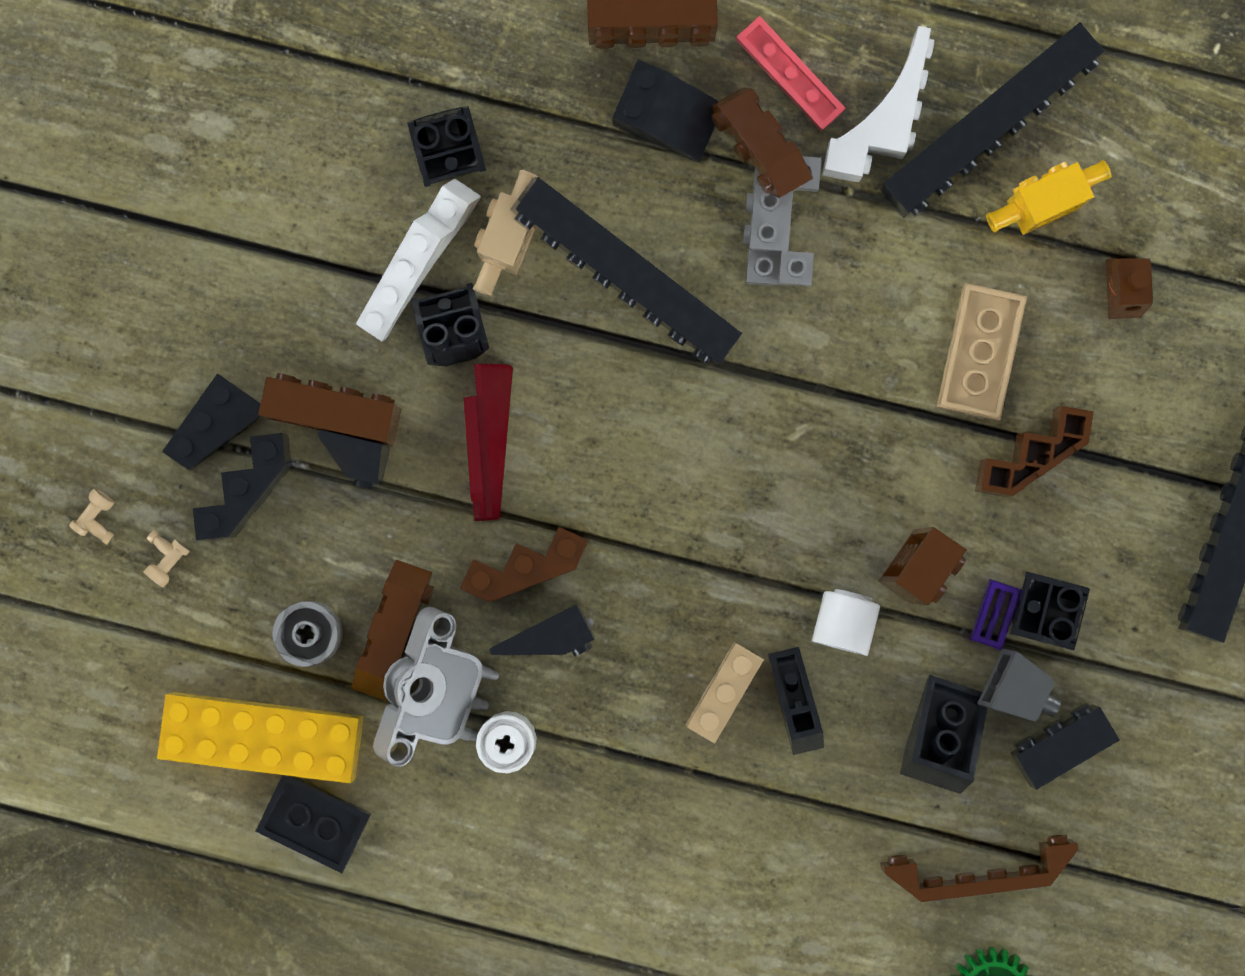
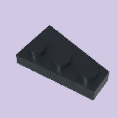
[162,374,262,470]

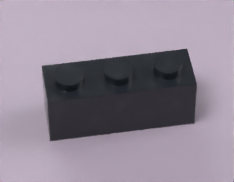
[1011,703,1120,790]

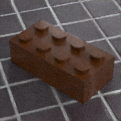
[587,0,718,49]
[258,373,402,446]
[878,527,967,606]

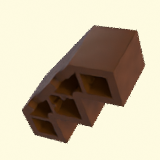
[711,87,813,198]
[975,406,1094,497]
[460,527,589,602]
[351,560,434,701]

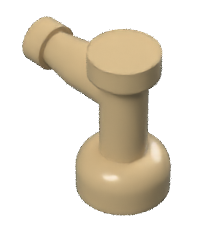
[69,488,115,545]
[143,530,190,588]

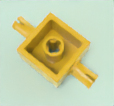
[986,160,1112,235]

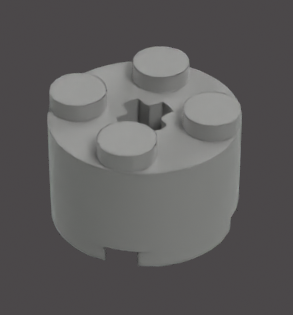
[272,601,343,667]

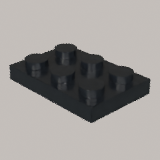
[255,775,372,873]

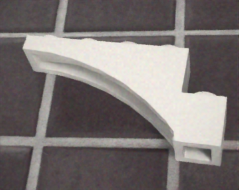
[822,26,934,183]
[356,179,481,342]

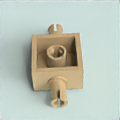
[473,170,538,297]

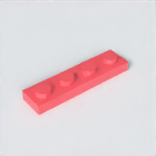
[736,16,846,132]

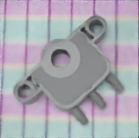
[373,607,499,767]

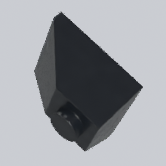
[318,430,390,490]

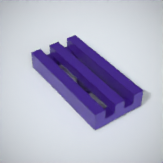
[969,579,1022,650]

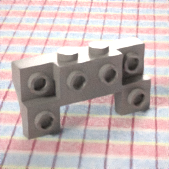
[743,156,821,287]

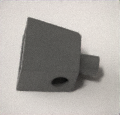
[977,649,1061,722]

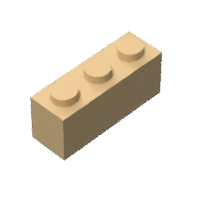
[686,642,764,744]

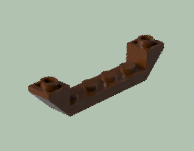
[880,835,1078,902]

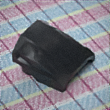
[407,106,486,187]
[411,283,489,367]
[1010,571,1090,651]

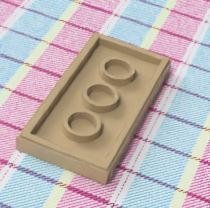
[936,283,1027,421]

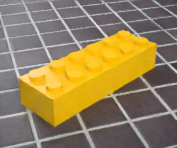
[157,692,364,783]

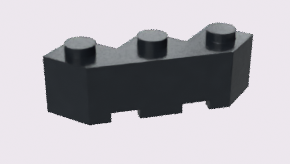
[193,433,292,541]

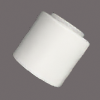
[812,589,880,656]
[476,711,537,774]

